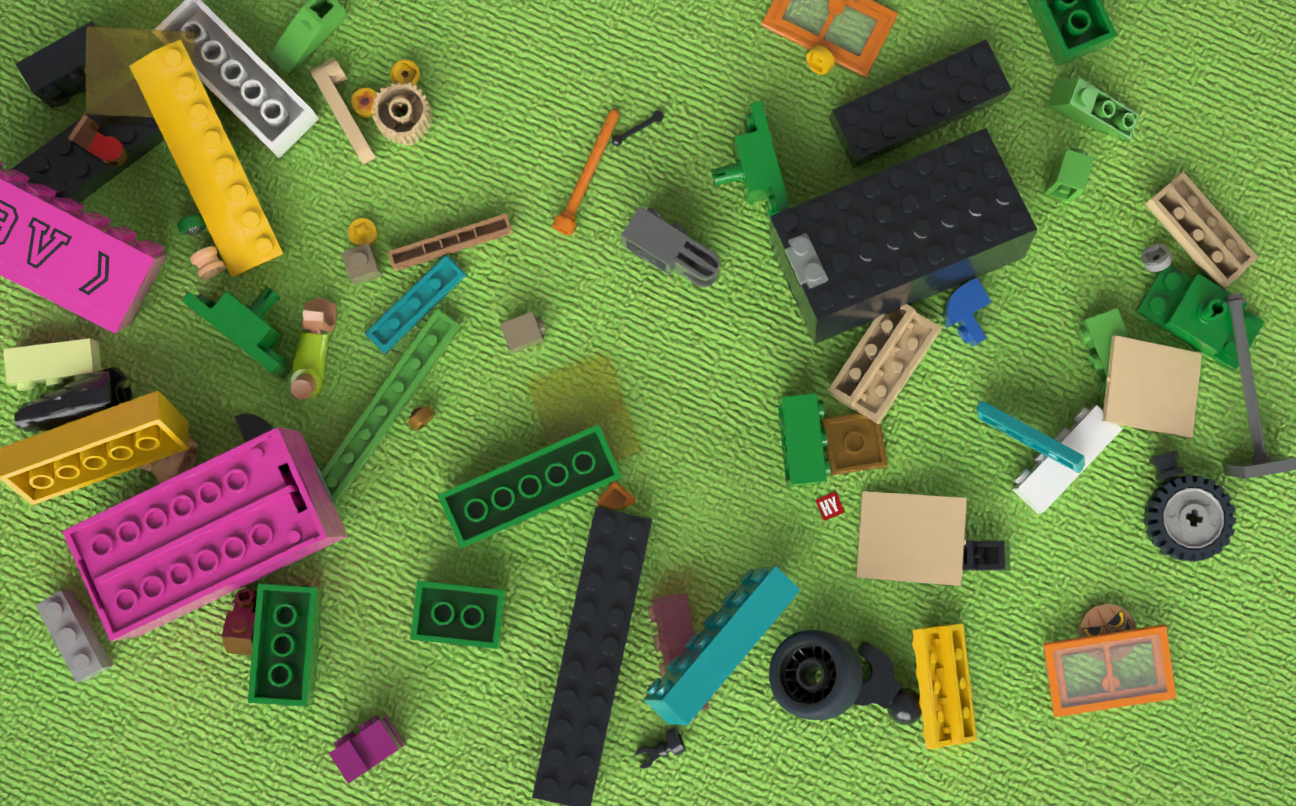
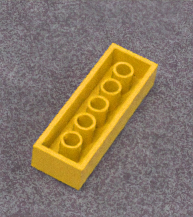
[0,391,189,505]

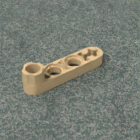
[310,57,376,165]

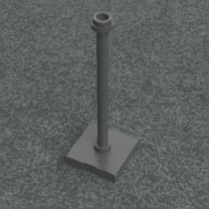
[1223,293,1296,479]

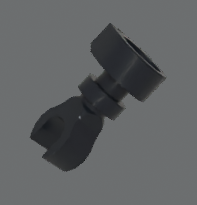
[634,726,686,768]

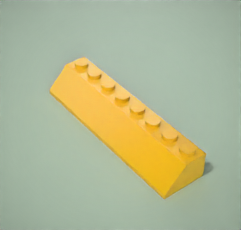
[129,39,284,278]

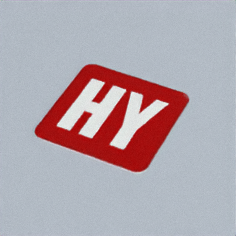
[816,492,844,521]

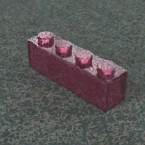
[647,592,709,711]

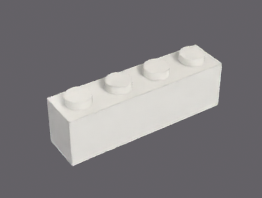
[1012,405,1122,514]

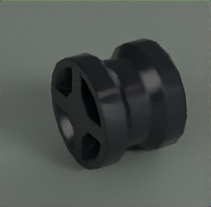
[1149,450,1185,481]

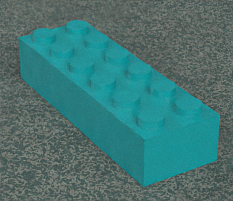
[643,566,800,725]

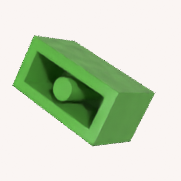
[1044,148,1094,203]

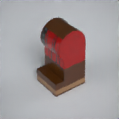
[67,114,128,167]

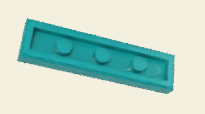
[364,254,467,355]
[976,401,1085,473]

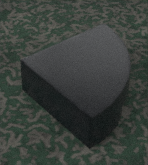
[235,414,273,442]

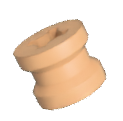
[190,246,226,280]

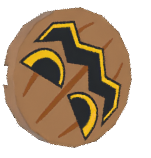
[1077,603,1137,662]

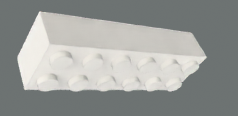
[152,0,319,158]

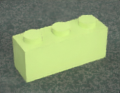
[3,338,101,390]

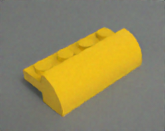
[912,623,977,749]

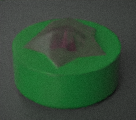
[177,214,207,236]

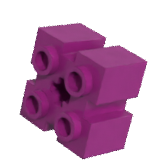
[329,714,406,784]

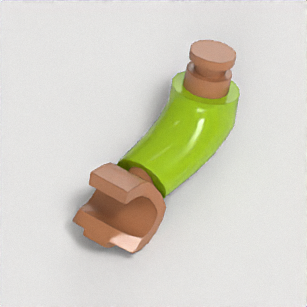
[290,298,337,400]

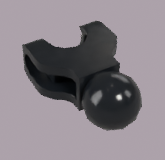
[853,641,922,725]

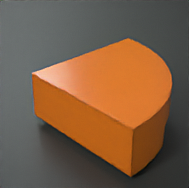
[596,481,636,510]

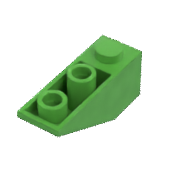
[268,0,348,76]
[1048,78,1140,140]
[1078,308,1128,398]

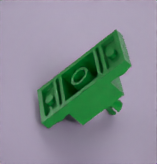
[711,101,790,219]
[1135,265,1265,371]
[181,286,291,379]

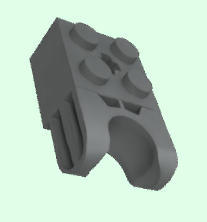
[621,206,720,288]

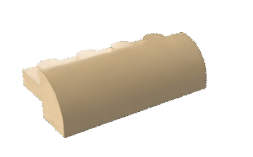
[1145,172,1259,289]
[828,304,941,424]

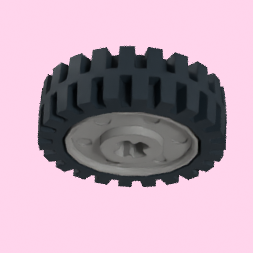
[1144,475,1236,562]

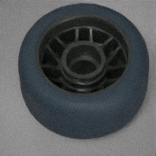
[769,630,863,720]

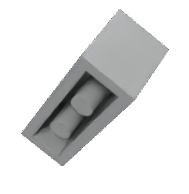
[35,590,113,683]

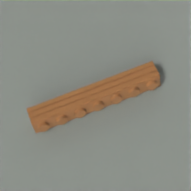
[387,213,513,272]

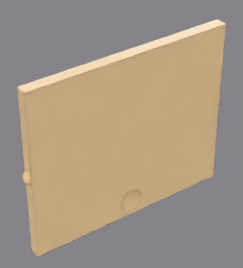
[1102,335,1202,438]
[856,491,967,586]

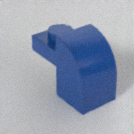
[943,277,991,347]

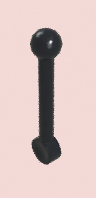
[611,110,664,146]

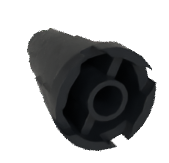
[14,367,133,432]

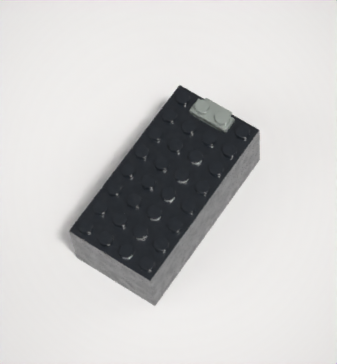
[769,128,1037,344]

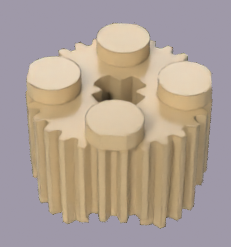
[372,82,433,146]

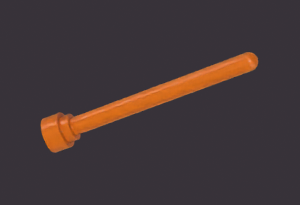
[551,109,620,236]

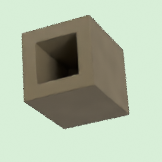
[341,243,382,285]
[500,312,546,354]

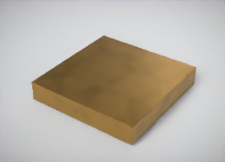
[821,413,888,476]

